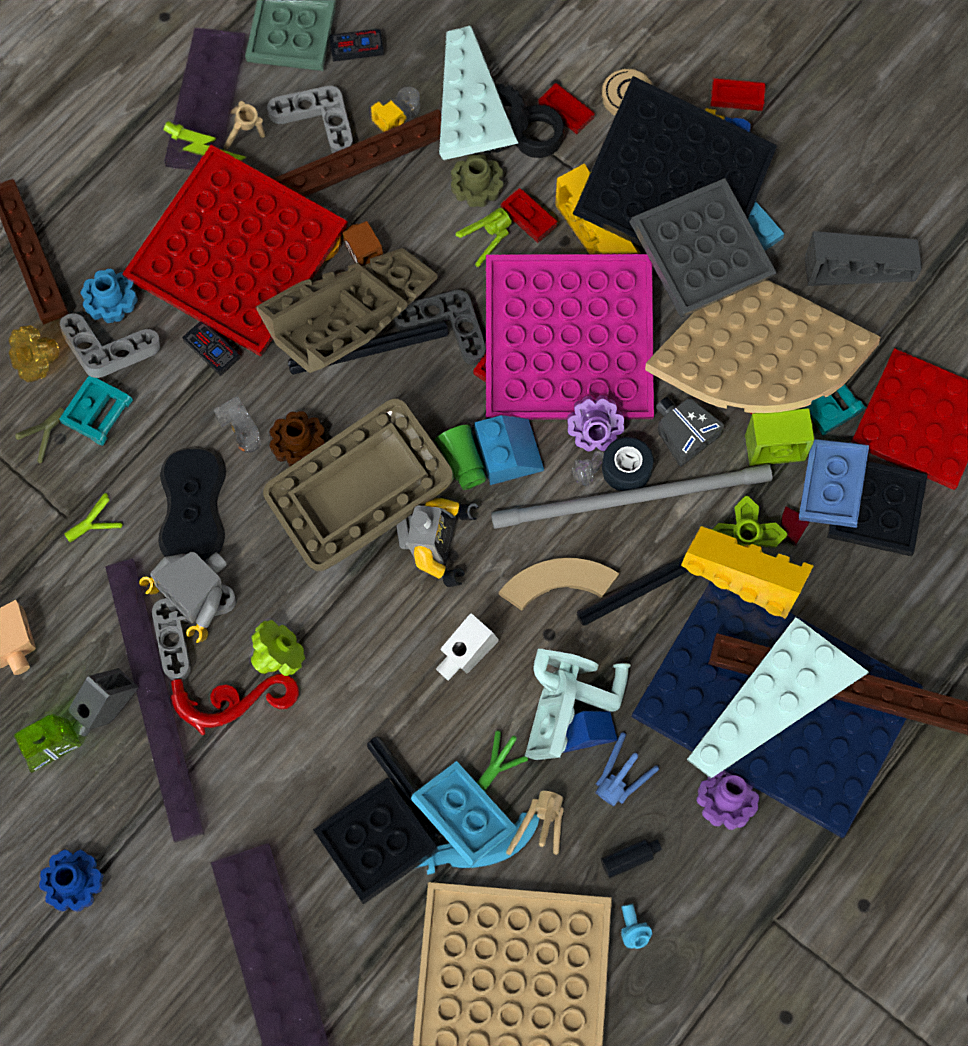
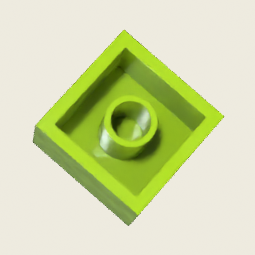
[745,408,814,466]

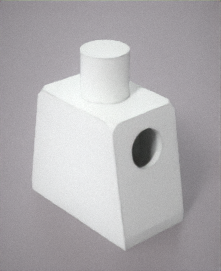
[436,613,499,681]

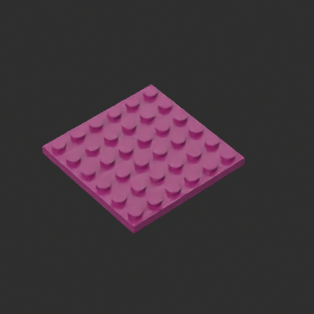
[486,254,654,420]

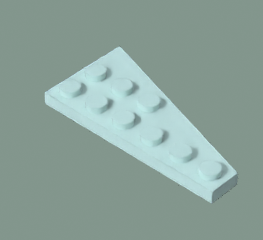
[687,617,869,778]

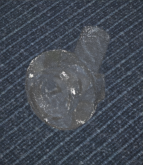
[572,451,604,487]

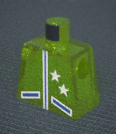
[14,714,82,773]

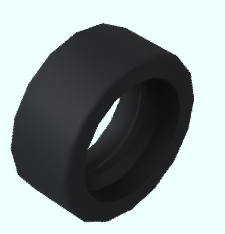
[516,105,564,158]

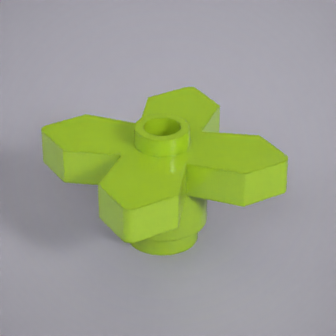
[712,496,787,548]

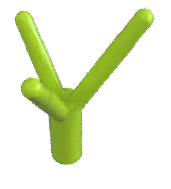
[64,493,123,542]

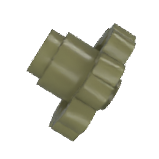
[451,155,503,207]

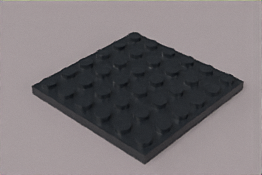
[572,76,777,247]

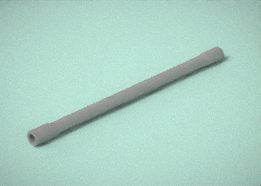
[491,464,772,529]

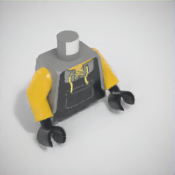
[407,498,479,587]

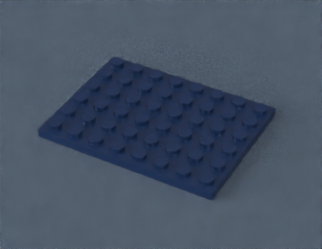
[631,581,923,838]

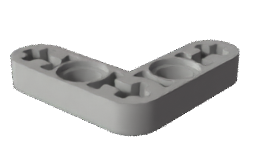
[267,86,353,153]
[60,314,160,378]
[152,585,236,681]

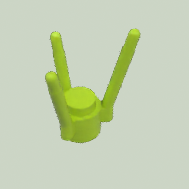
[455,208,511,267]

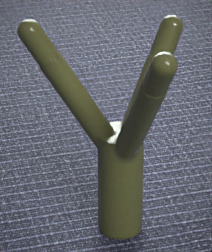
[15,407,65,463]

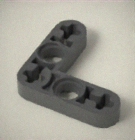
[394,290,486,365]

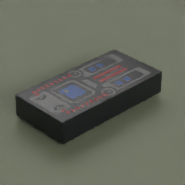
[329,28,384,62]
[182,321,240,376]

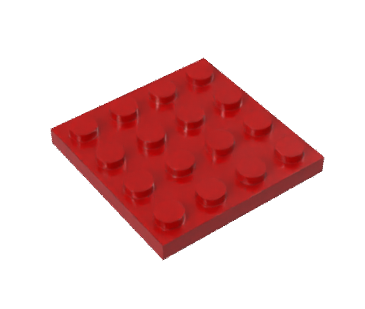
[851,348,968,490]

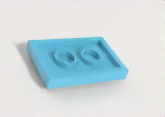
[411,761,517,866]

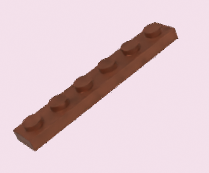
[0,179,69,325]

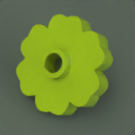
[251,620,305,676]

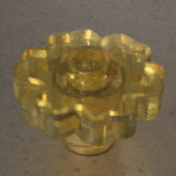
[9,325,59,382]

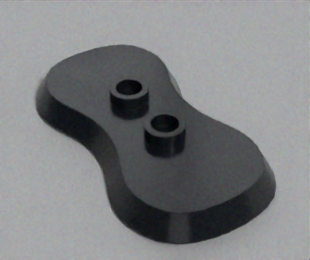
[158,447,226,561]

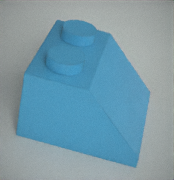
[474,415,544,485]

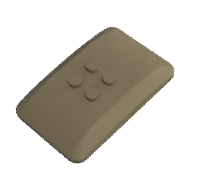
[263,399,453,571]

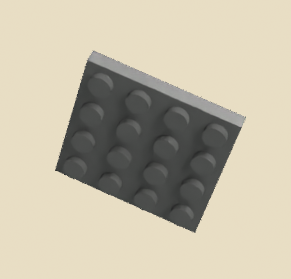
[629,178,776,318]

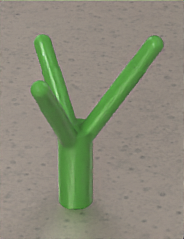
[477,730,528,792]

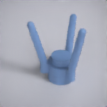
[595,732,659,806]

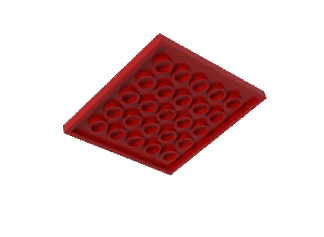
[122,145,348,357]

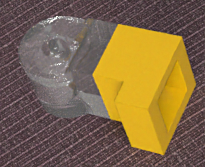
[371,87,420,132]

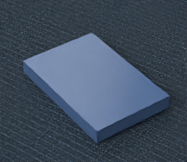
[799,439,869,528]

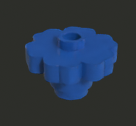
[39,850,103,912]

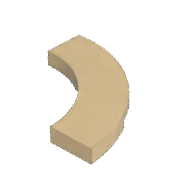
[499,558,619,611]

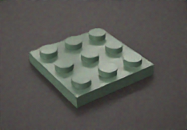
[245,0,336,71]

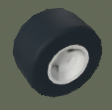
[602,437,654,491]

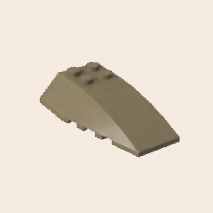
[256,248,437,373]

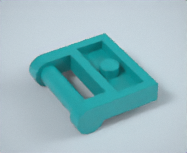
[59,376,133,446]
[803,384,866,436]

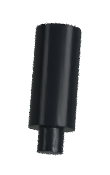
[600,839,662,879]

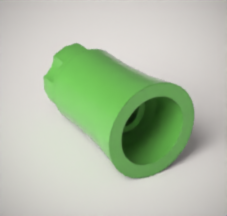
[434,425,487,490]

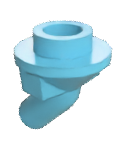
[621,904,652,949]

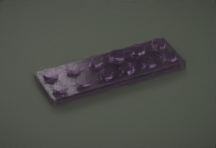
[164,28,246,170]

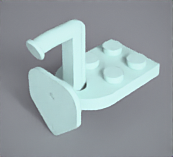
[525,649,631,760]

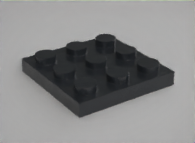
[827,461,928,557]
[313,778,439,905]

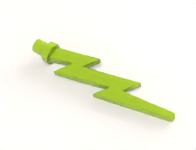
[163,121,246,161]

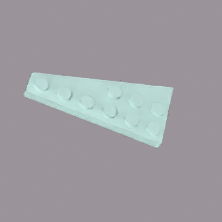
[439,26,518,160]

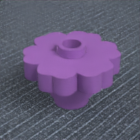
[567,395,624,452]
[696,770,759,830]

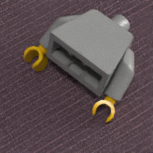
[139,552,226,643]

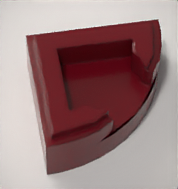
[781,506,810,546]

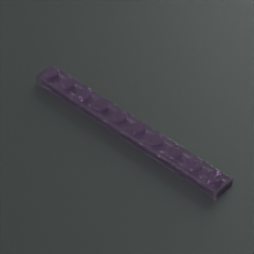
[105,558,205,843]

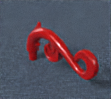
[171,674,299,735]

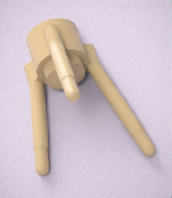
[224,101,265,150]
[506,791,564,855]

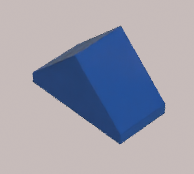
[563,711,617,753]

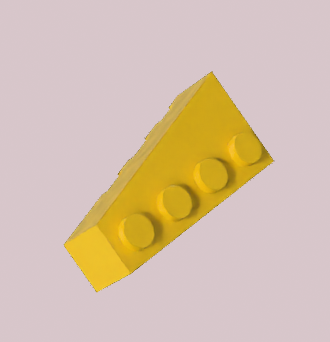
[555,163,641,254]
[681,526,813,619]

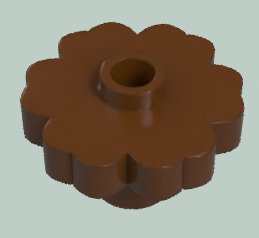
[269,411,325,466]

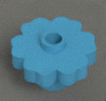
[81,269,138,323]

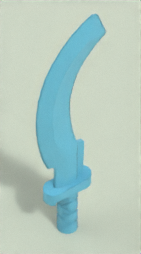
[416,812,540,875]

